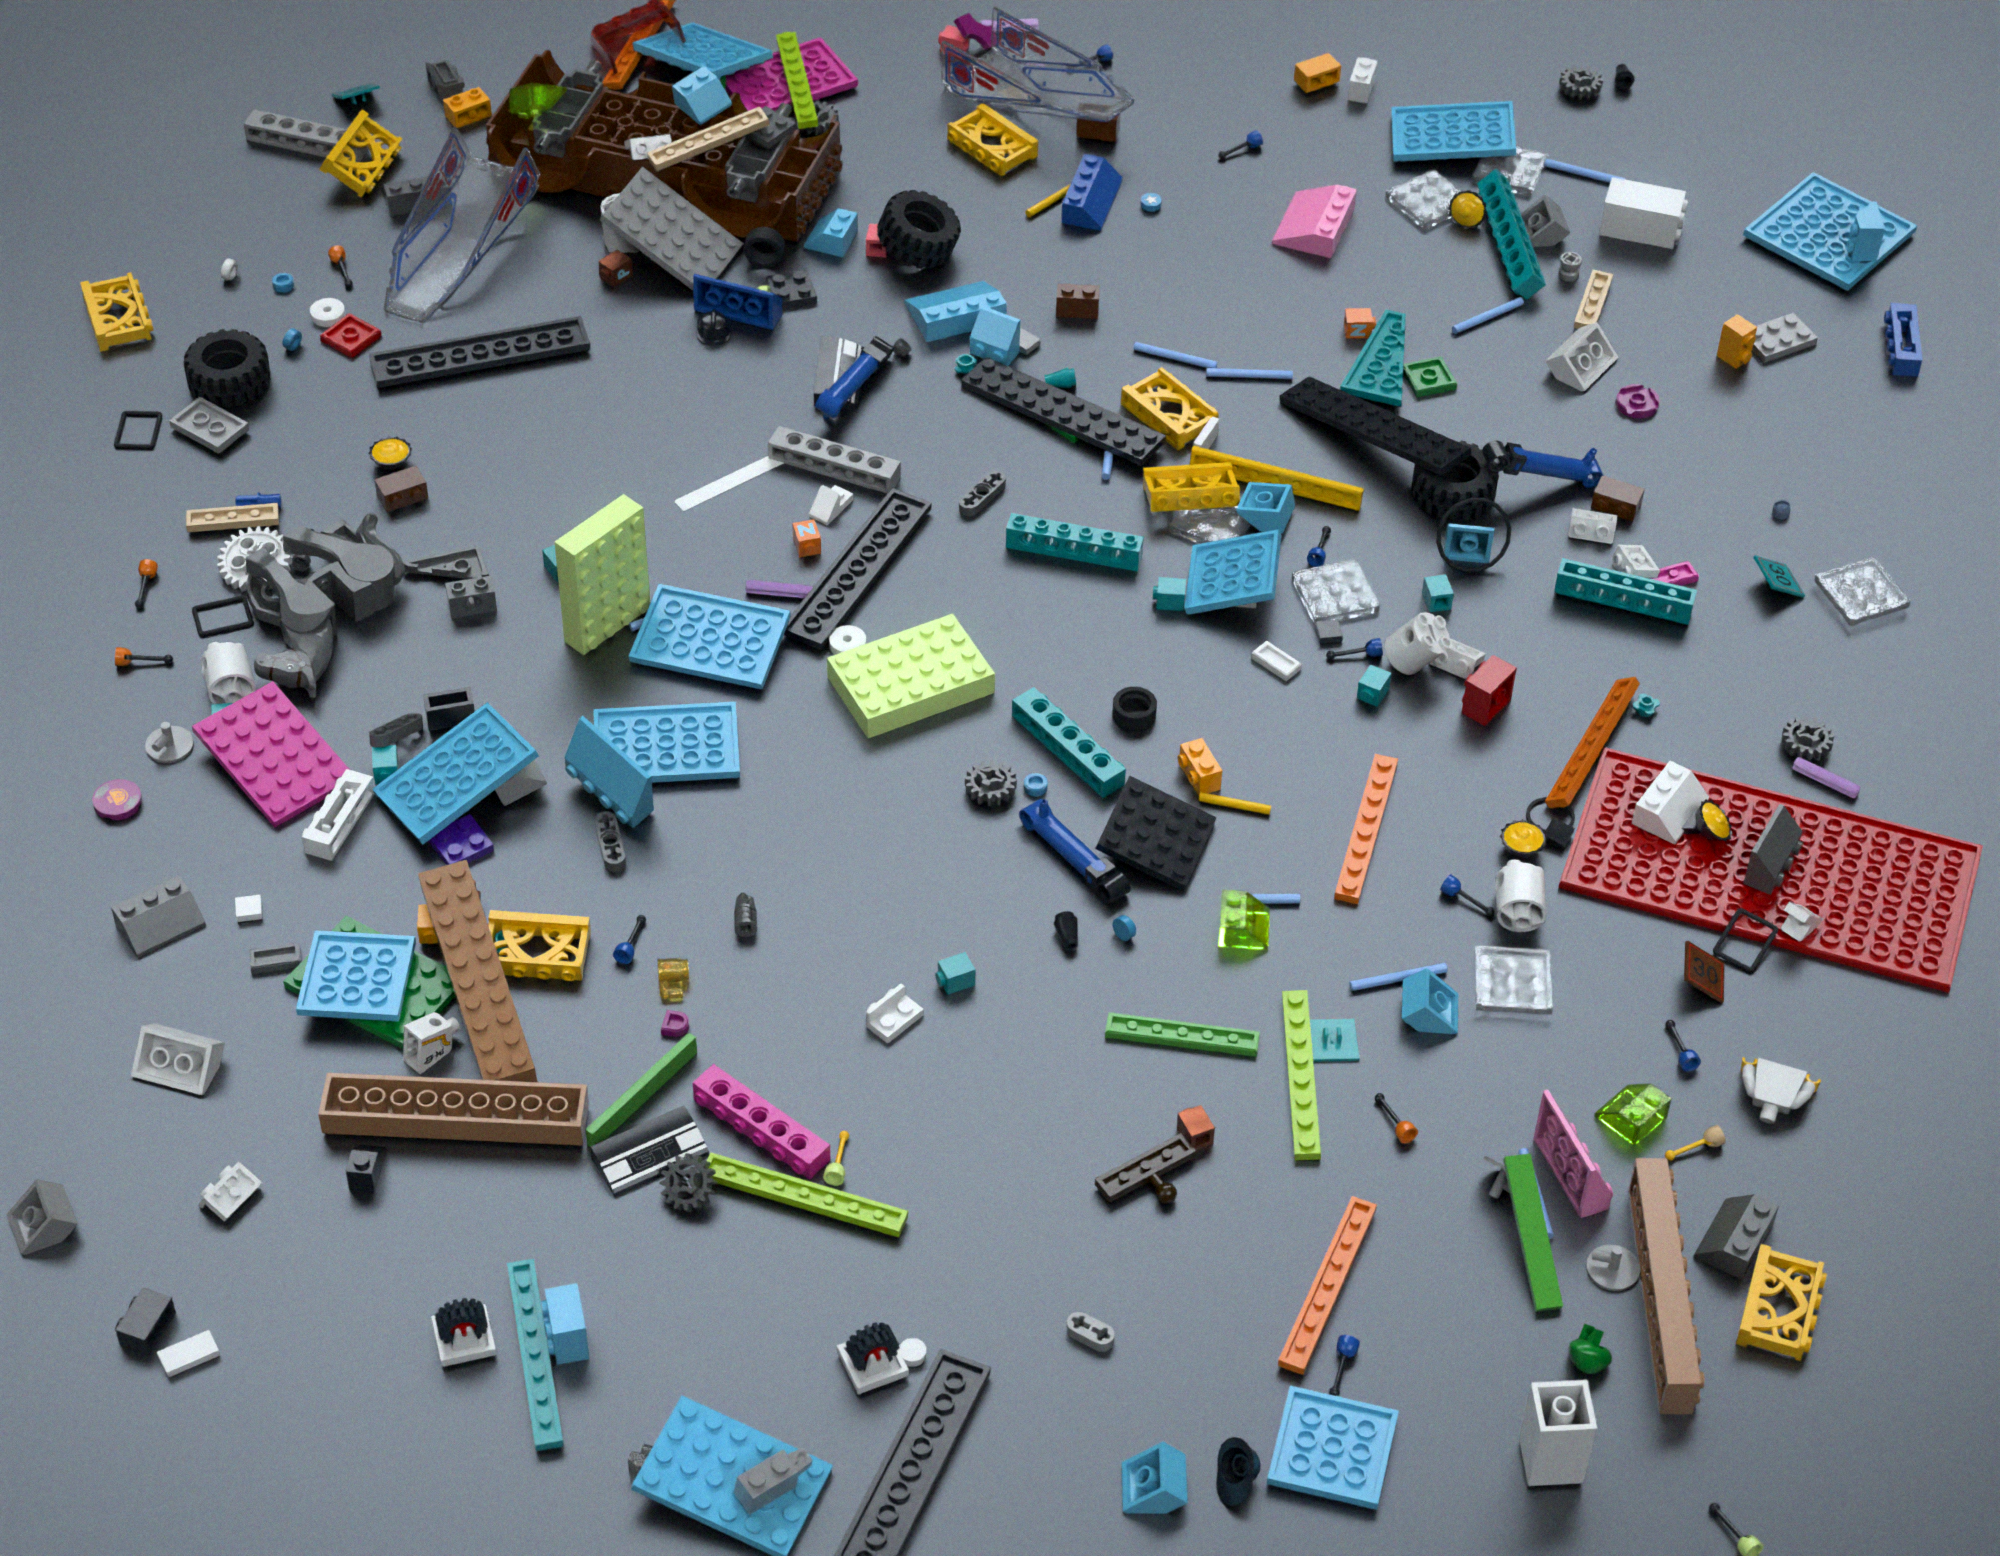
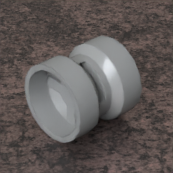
[1558,252,1582,281]

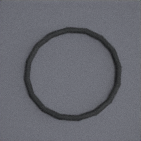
[1436,498,1512,572]

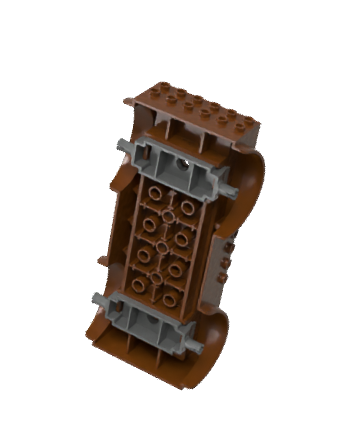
[486,50,843,242]

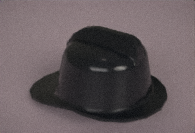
[697,309,732,346]
[1216,1437,1261,1506]

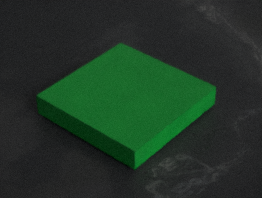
[1403,356,1457,397]

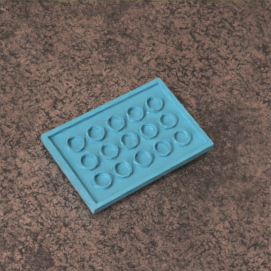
[633,22,773,79]
[1391,101,1516,162]
[629,584,791,689]
[372,702,539,845]
[594,702,740,783]
[631,1395,833,1556]

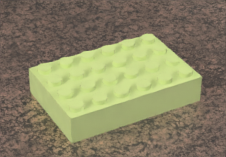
[555,494,650,655]
[827,614,995,738]

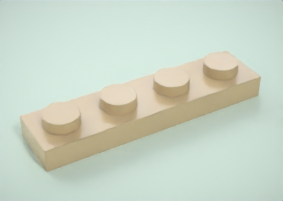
[1573,270,1613,329]
[186,503,279,532]

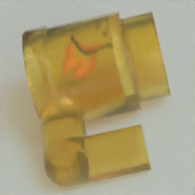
[657,958,689,999]

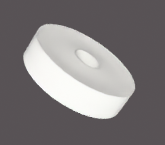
[310,298,345,327]
[829,625,866,655]

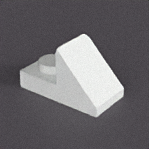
[809,485,853,525]
[1781,902,1823,941]

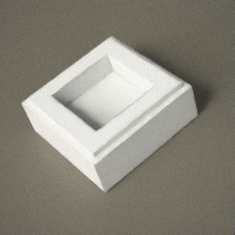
[235,895,263,922]

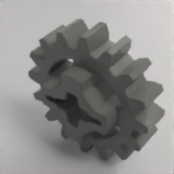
[1559,65,1603,99]
[795,101,839,135]
[1781,716,1834,761]
[965,760,1017,806]
[659,1153,718,1212]

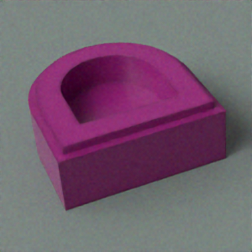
[661,1010,689,1037]

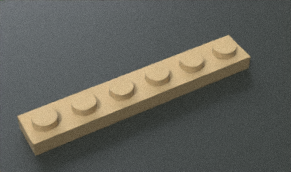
[647,107,770,171]

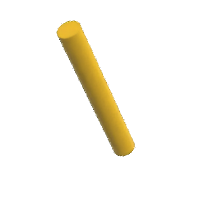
[1025,184,1071,218]
[1199,792,1272,815]

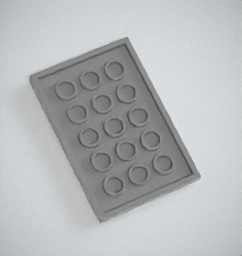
[600,167,743,290]

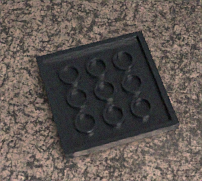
[1095,775,1217,891]

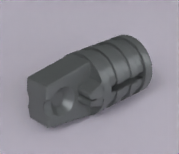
[734,892,757,937]

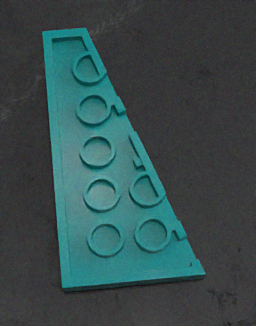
[1340,309,1406,407]

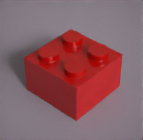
[1461,655,1517,726]

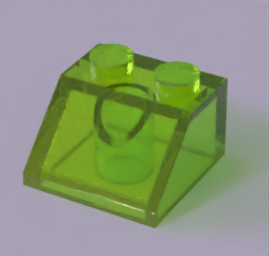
[509,83,567,118]
[1218,889,1270,950]
[1594,1084,1672,1146]

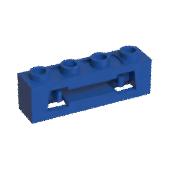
[1884,303,1923,377]

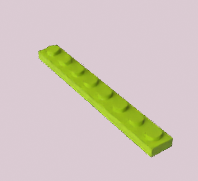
[776,32,818,129]
[1282,990,1321,1160]
[707,1152,908,1237]

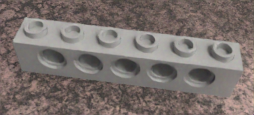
[244,110,368,162]
[768,426,901,494]

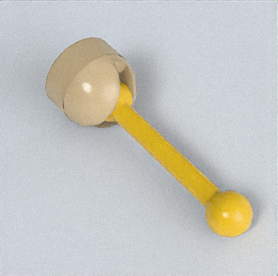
[1665,1125,1726,1161]

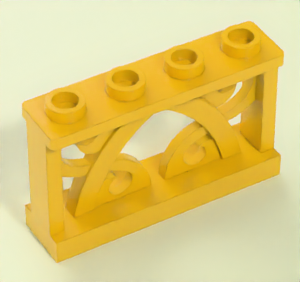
[947,103,1038,176]
[319,110,402,197]
[80,272,154,352]
[1121,367,1219,450]
[1143,462,1240,512]
[488,910,591,981]
[1736,1244,1827,1361]

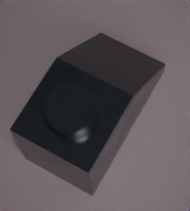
[346,1145,387,1193]

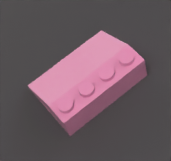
[1272,185,1357,258]
[1533,1090,1613,1218]

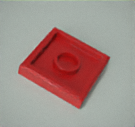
[320,313,382,358]

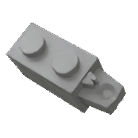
[734,1448,813,1514]

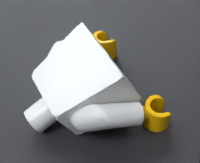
[1741,1057,1821,1124]

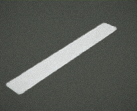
[675,456,783,511]

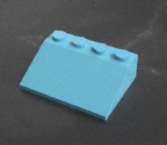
[904,281,1007,342]
[565,716,654,828]

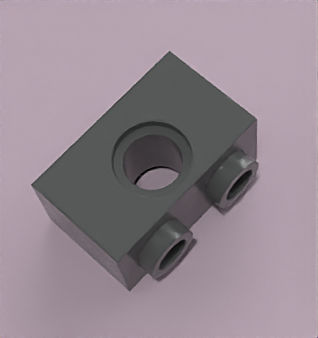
[445,576,497,619]

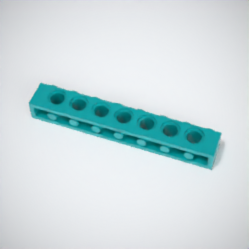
[1477,169,1546,300]

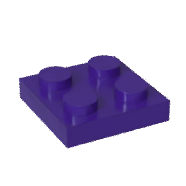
[428,814,494,865]

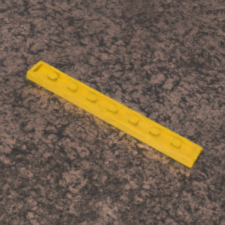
[1190,446,1364,511]

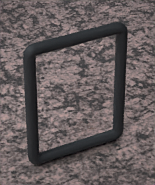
[114,411,162,449]
[192,595,253,636]
[1713,908,1778,972]

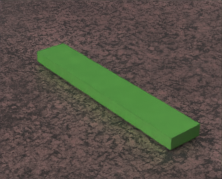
[1105,1012,1260,1057]
[586,1033,697,1147]
[1503,1153,1563,1312]

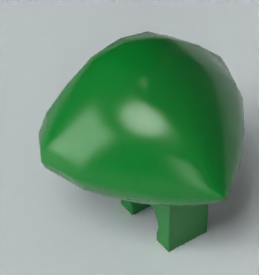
[1568,1324,1612,1374]

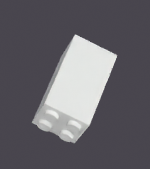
[1599,177,1688,249]
[1519,1380,1597,1486]

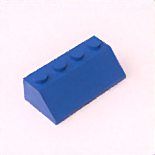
[1061,154,1123,231]
[693,274,782,330]

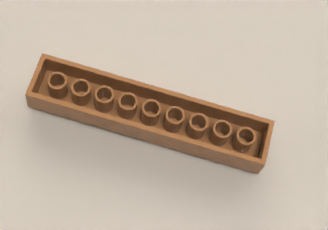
[418,860,537,1082]
[318,1073,589,1145]
[1628,1158,1705,1414]

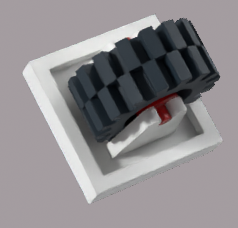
[431,1298,496,1367]
[837,1322,909,1394]

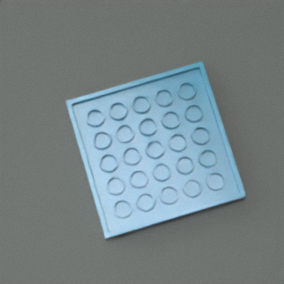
[1743,172,1917,291]

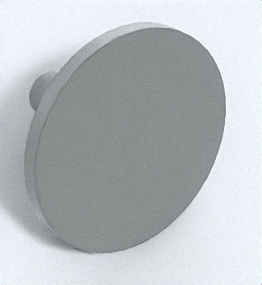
[145,722,194,763]
[1483,1155,1510,1199]
[1586,1245,1640,1291]

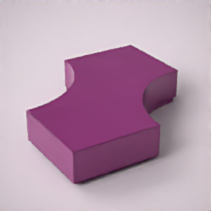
[954,13,1001,50]

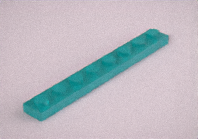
[507,1258,564,1451]

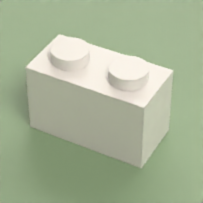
[1348,57,1377,103]

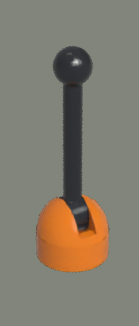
[328,245,353,287]
[135,559,158,608]
[115,647,173,666]
[1375,1093,1418,1144]

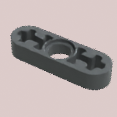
[959,470,1006,517]
[369,713,423,747]
[595,812,626,872]

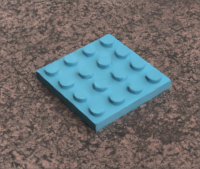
[1184,529,1281,615]
[296,930,416,1021]
[1267,1386,1399,1510]

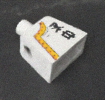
[403,1012,460,1074]

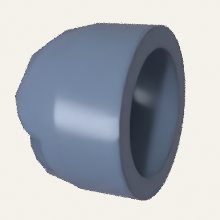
[1772,500,1791,519]

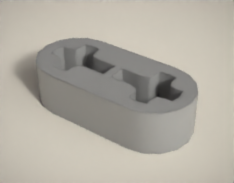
[1067,1312,1115,1352]

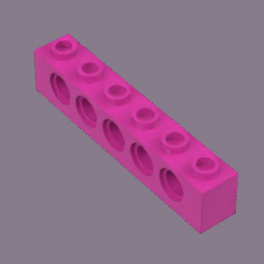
[692,1064,831,1180]

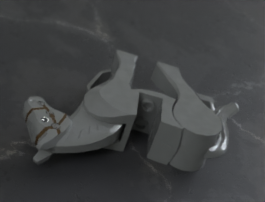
[245,513,405,699]

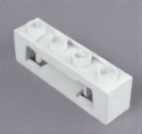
[301,769,375,861]

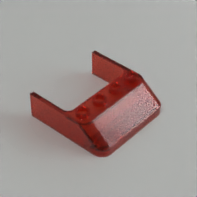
[590,0,686,74]

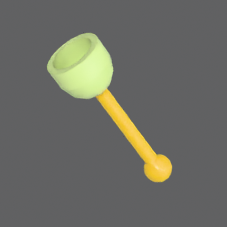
[823,1131,849,1186]

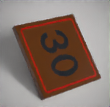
[1684,940,1725,1003]

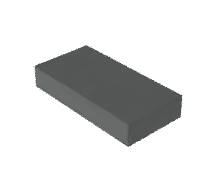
[249,943,302,974]

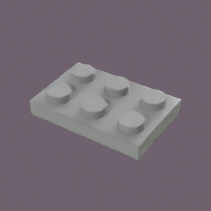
[1752,313,1818,363]
[169,397,249,453]

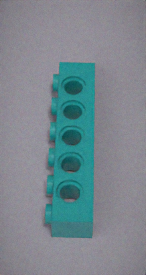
[1006,513,1144,571]
[1554,558,1697,625]
[1012,687,1126,798]

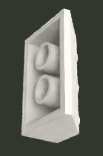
[1545,322,1618,391]
[1632,761,1709,844]
[131,1023,225,1095]

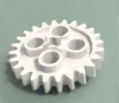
[217,526,293,592]

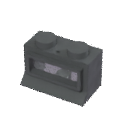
[425,60,465,102]

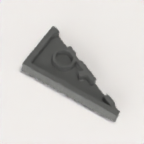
[403,545,489,579]

